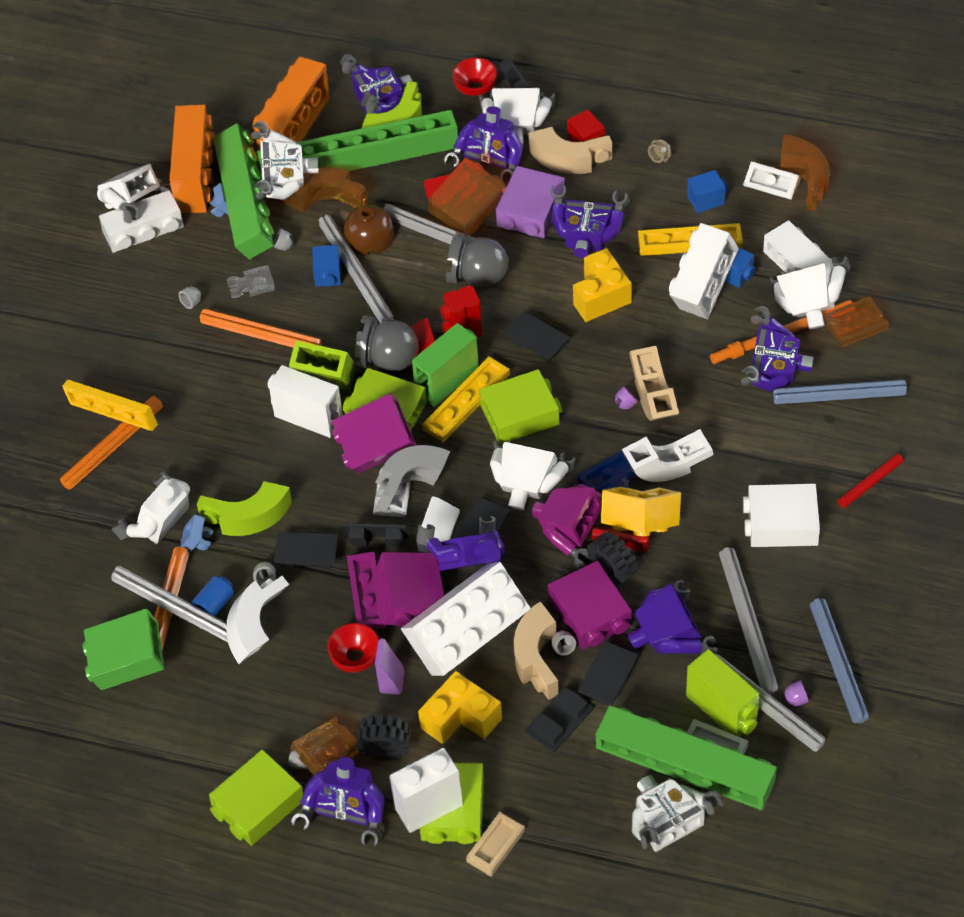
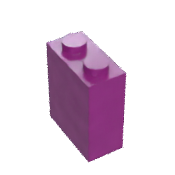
[332,394,417,473]
[376,552,444,626]
[548,561,632,650]

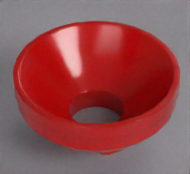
[453,58,497,96]
[328,623,379,672]

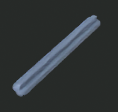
[773,380,907,404]
[810,598,869,724]

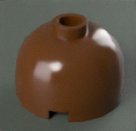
[344,205,394,255]

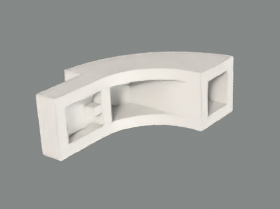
[622,429,714,482]
[226,576,289,664]

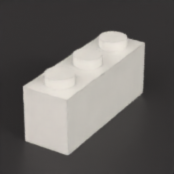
[99,190,184,253]
[763,220,834,273]

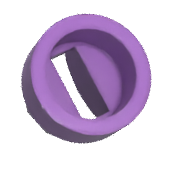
[615,386,638,410]
[785,680,809,706]

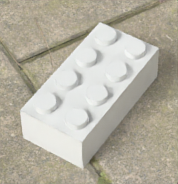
[401,562,531,676]

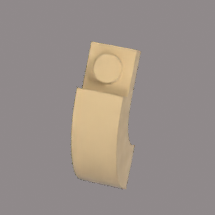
[529,127,612,174]
[629,346,679,421]
[514,602,558,700]

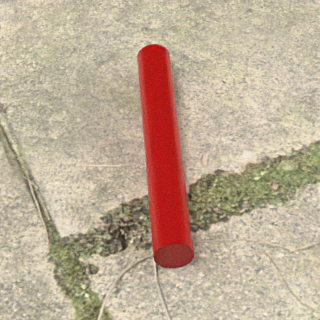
[838,454,904,508]

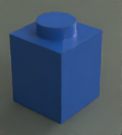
[687,170,728,213]
[313,245,341,287]
[725,248,755,288]

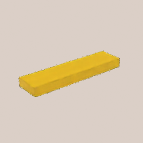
[638,223,743,256]
[422,357,510,443]
[63,380,158,431]

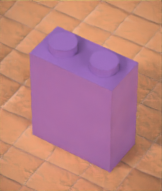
[496,166,564,238]

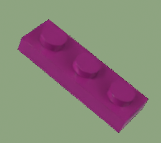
[347,552,386,630]

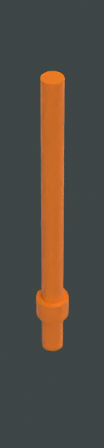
[710,300,854,364]

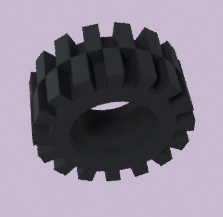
[586,531,638,586]
[356,714,411,761]

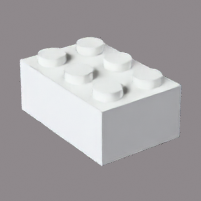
[669,223,739,319]

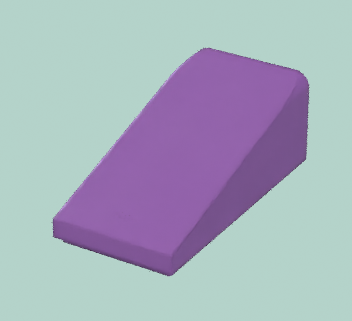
[375,639,405,694]

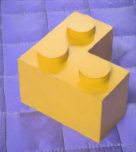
[573,248,631,322]
[601,487,681,536]
[418,671,502,744]

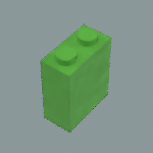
[412,323,479,407]
[82,608,164,691]

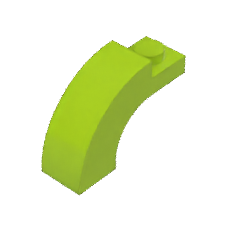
[362,81,422,129]
[197,481,292,536]

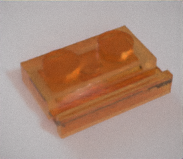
[823,296,889,348]
[290,716,360,775]

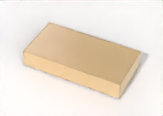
[466,812,525,877]

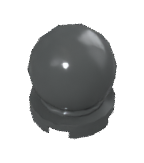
[446,232,509,288]
[355,316,419,372]

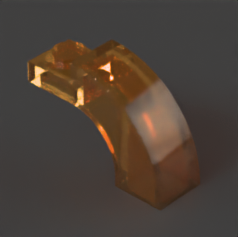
[780,134,830,211]
[283,167,368,213]

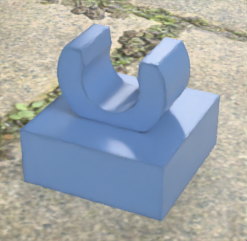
[209,183,229,217]
[180,515,213,553]

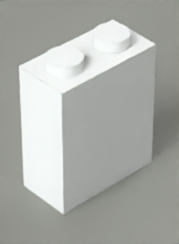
[268,365,343,438]
[743,484,820,547]
[390,748,463,833]

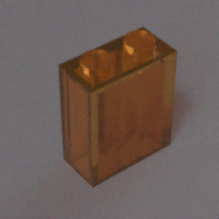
[428,157,506,236]

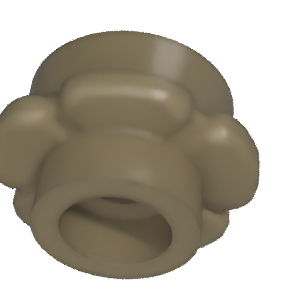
[648,139,671,163]

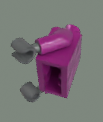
[532,484,602,569]

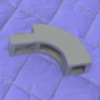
[375,445,450,513]

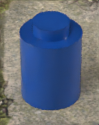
[191,576,234,617]

